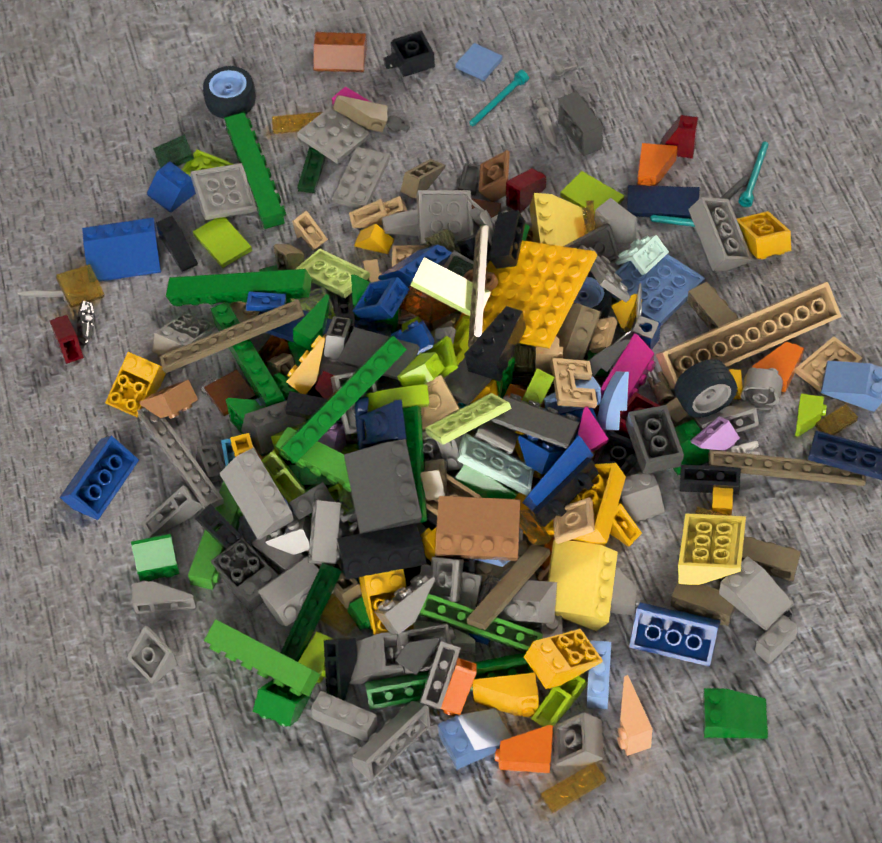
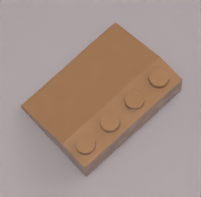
[435,496,520,561]

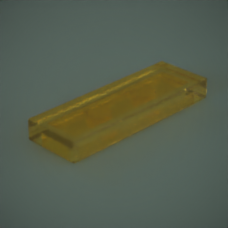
[541,762,606,813]

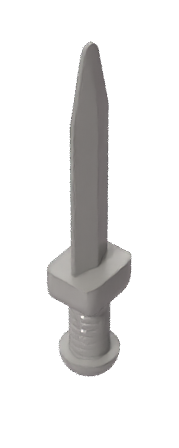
[533,96,556,146]
[17,286,89,301]

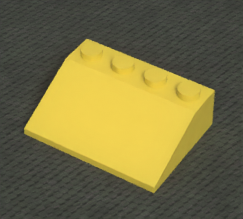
[529,193,586,246]
[678,513,746,585]
[547,539,618,631]

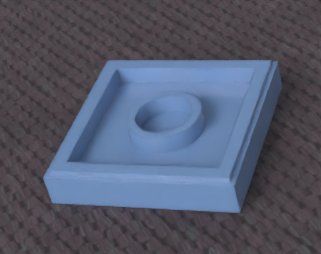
[456,43,503,81]

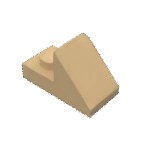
[292,210,328,251]

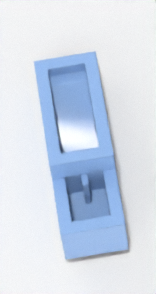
[597,371,629,430]

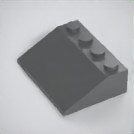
[492,393,581,449]
[344,439,422,534]

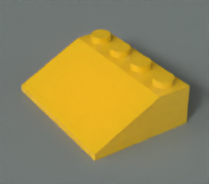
[544,463,626,543]

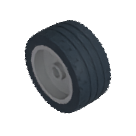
[674,359,738,418]

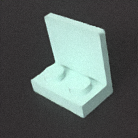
[615,235,669,275]

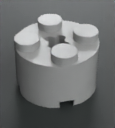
[741,367,783,410]

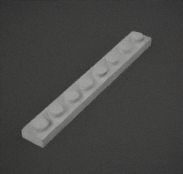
[137,408,224,509]

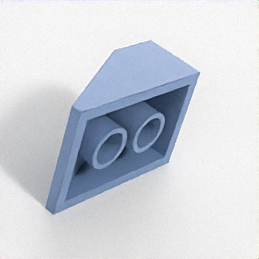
[821,361,882,412]
[438,708,511,770]

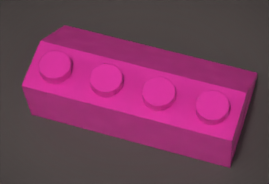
[601,333,656,401]

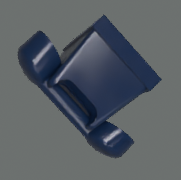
[354,397,406,450]

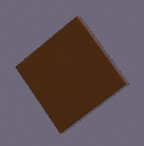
[204,369,257,416]

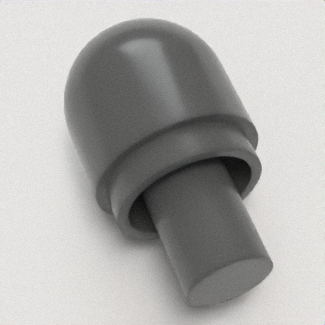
[386,115,410,133]

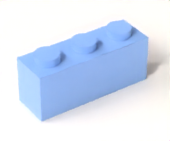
[587,641,611,709]

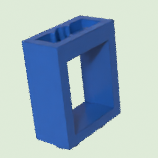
[353,277,409,322]

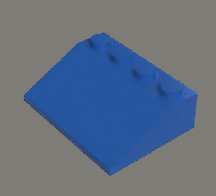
[82,217,161,283]

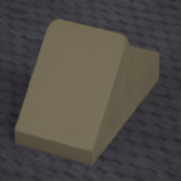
[421,459,447,501]

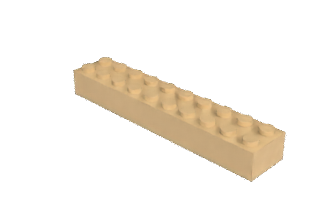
[656,282,842,389]

